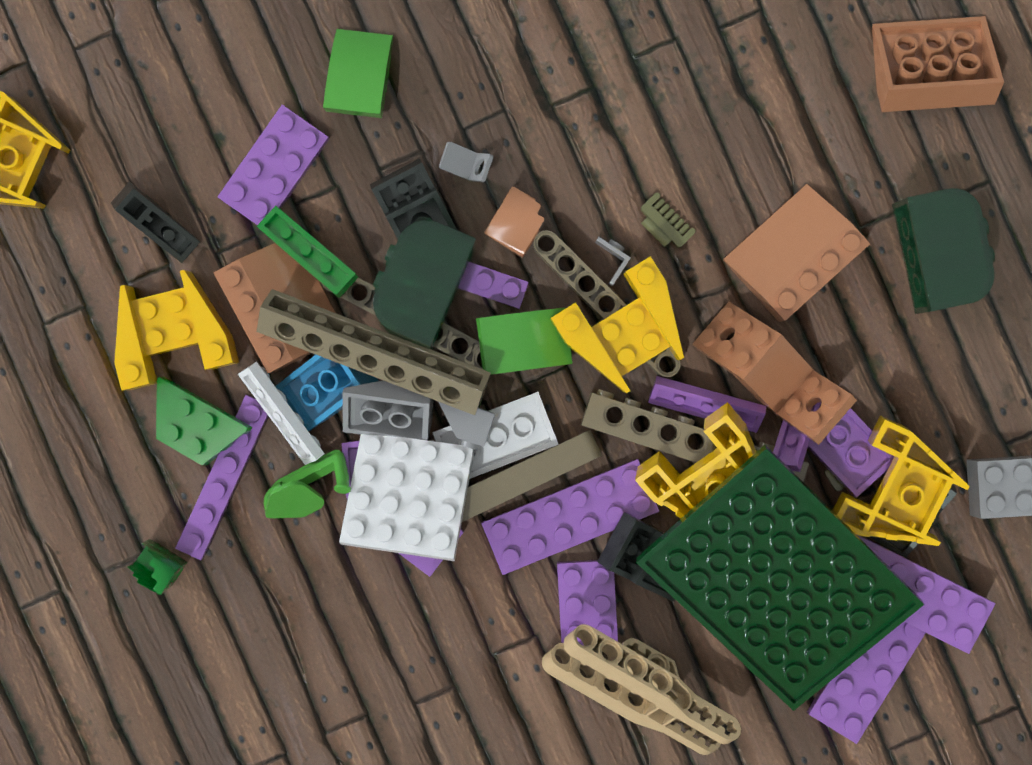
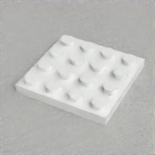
[339,434,474,561]

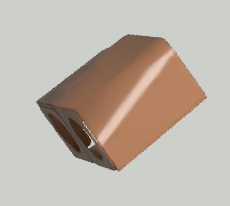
[484,186,544,258]

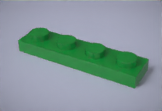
[257,206,359,298]

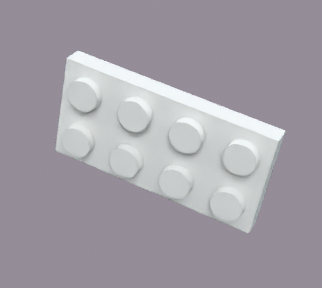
[432,392,559,479]

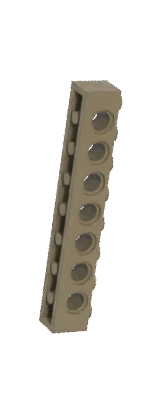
[256,289,491,415]
[580,389,809,482]

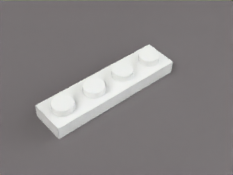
[238,362,325,465]

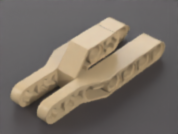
[542,624,741,755]

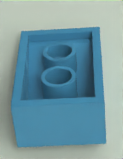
[275,355,379,432]

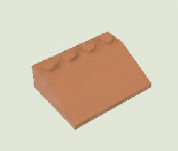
[872,16,1004,112]
[723,184,870,322]
[213,243,337,374]

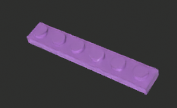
[175,395,269,560]

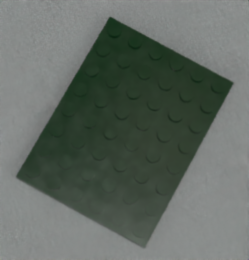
[636,445,924,711]

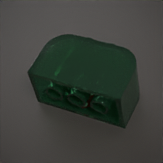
[892,188,995,314]
[373,220,476,350]

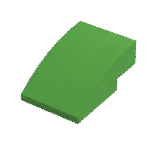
[323,29,393,118]
[476,308,572,375]

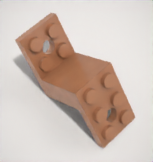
[692,302,857,445]

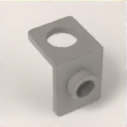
[439,142,493,182]
[595,237,631,287]

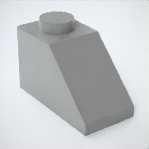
[439,402,495,450]

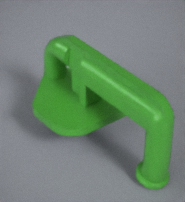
[264,450,351,518]

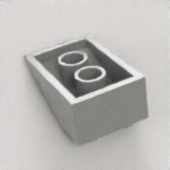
[343,380,434,440]

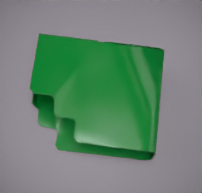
[128,539,188,595]

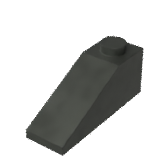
[111,181,200,263]

